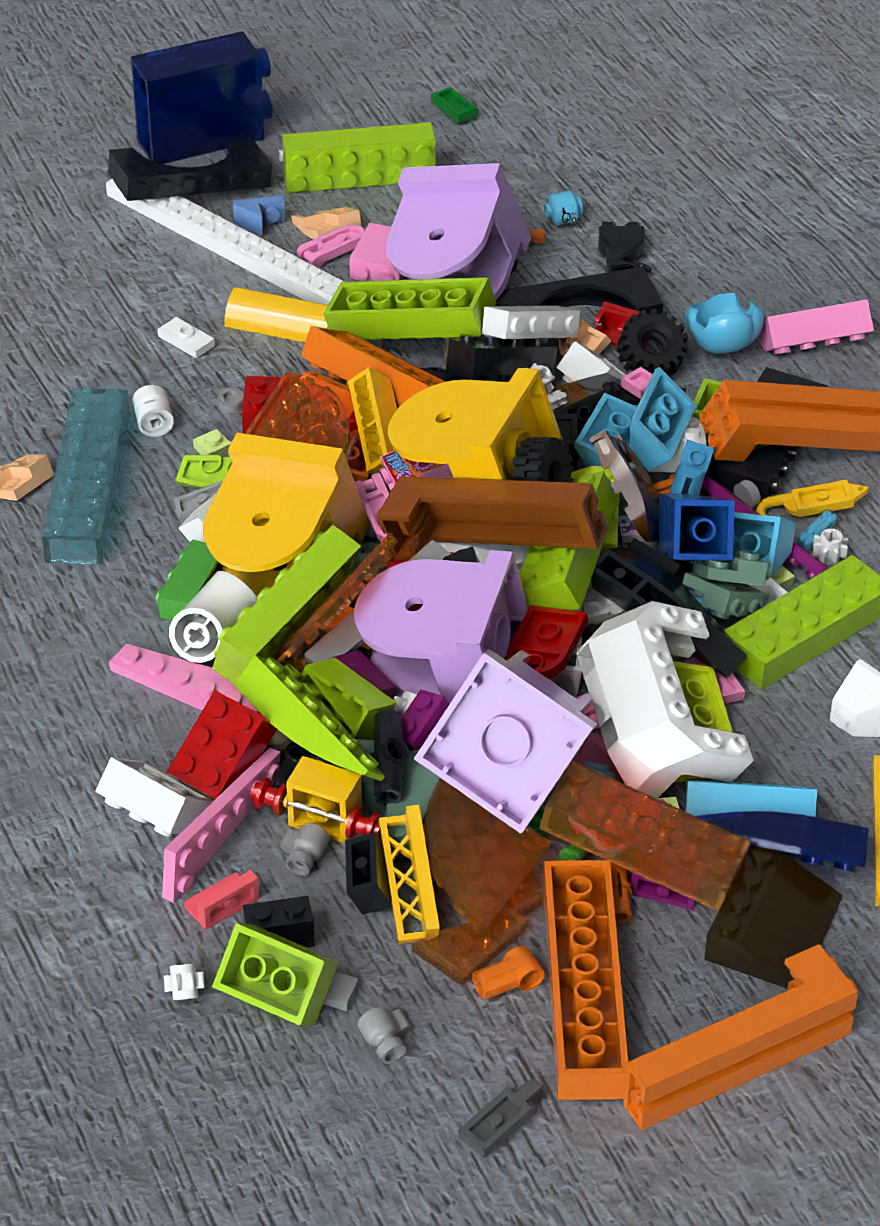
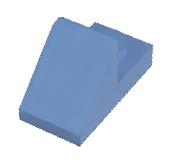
[232,195,285,236]

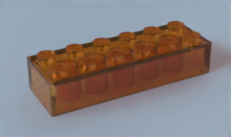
[539,761,751,911]

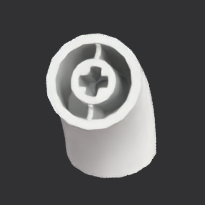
[169,571,257,663]

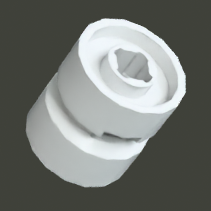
[132,385,174,437]

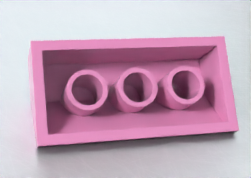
[757,299,874,355]

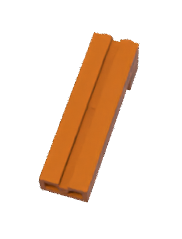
[699,380,880,462]
[623,944,858,1130]

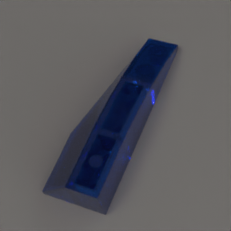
[668,811,869,872]

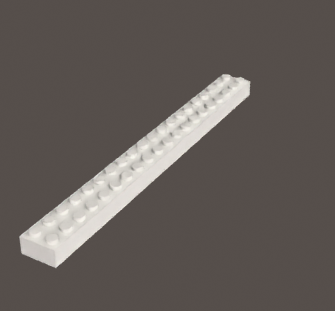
[106,179,344,305]

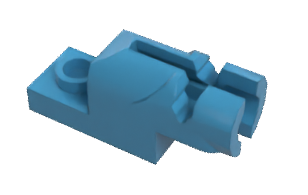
[669,439,714,495]

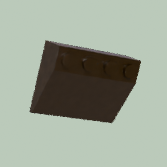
[704,842,842,988]

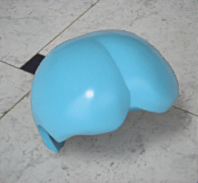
[684,293,765,354]

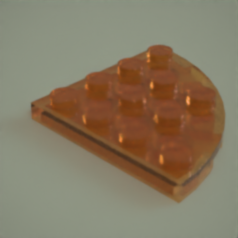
[245,372,350,455]
[272,533,398,664]
[423,778,552,934]

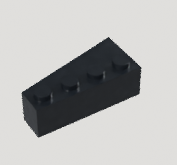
[446,334,558,381]

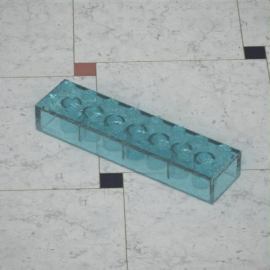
[42,388,130,564]

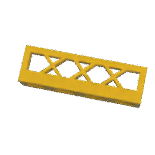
[379,805,440,944]

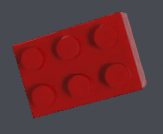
[166,690,277,800]

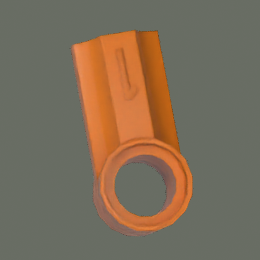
[472,946,545,1000]

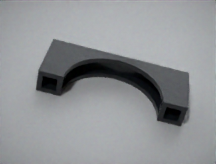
[108,137,272,201]
[496,267,664,341]
[704,367,828,502]

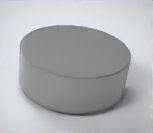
[218,388,244,413]
[734,480,761,508]

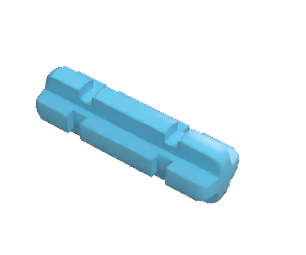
[796,510,837,550]

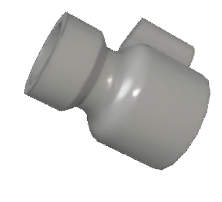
[280,823,330,876]
[357,1007,411,1064]

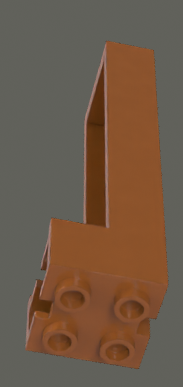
[377,476,608,561]

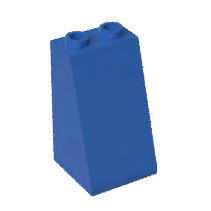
[658,493,735,561]

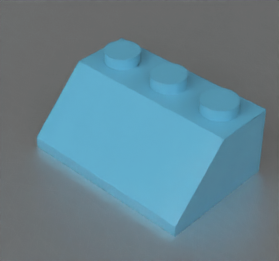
[630,367,697,472]
[574,392,637,467]
[694,512,796,576]

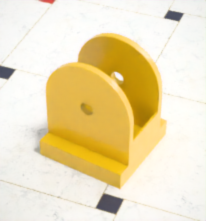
[388,368,568,481]
[203,433,370,596]

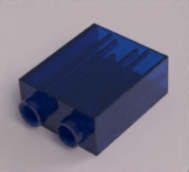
[131,31,273,164]

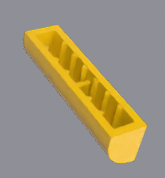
[224,287,328,343]
[348,367,397,477]

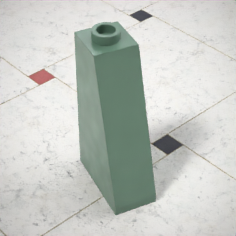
[386,750,453,859]

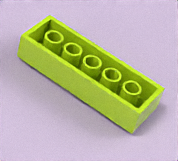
[282,122,436,193]
[323,277,496,340]
[519,470,619,611]
[212,525,361,684]
[725,554,880,690]

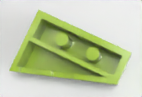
[299,657,397,740]

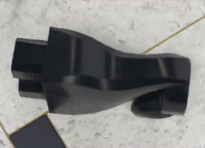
[598,222,652,273]

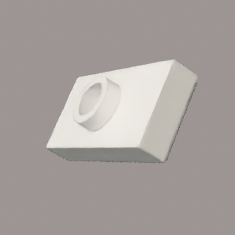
[158,317,215,358]

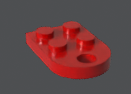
[507,605,589,679]

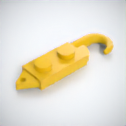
[756,479,868,518]

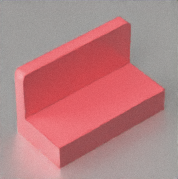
[184,870,260,930]

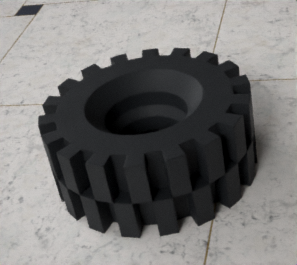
[617,309,689,375]
[511,437,574,483]

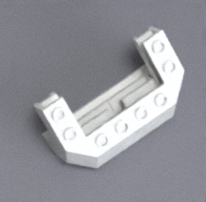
[576,601,754,799]

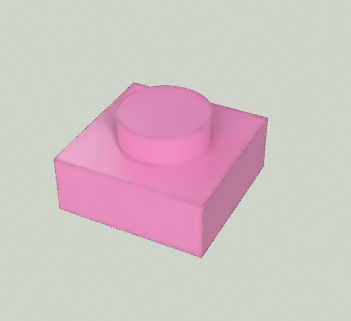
[621,367,653,399]

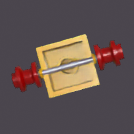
[251,756,382,844]

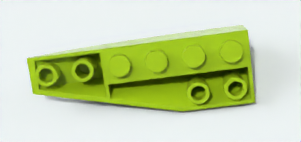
[233,655,385,781]

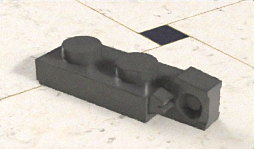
[458,1077,543,1158]

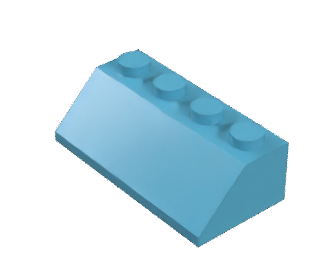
[685,779,817,834]

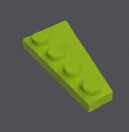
[175,455,233,490]

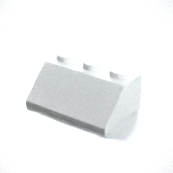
[95,757,214,837]

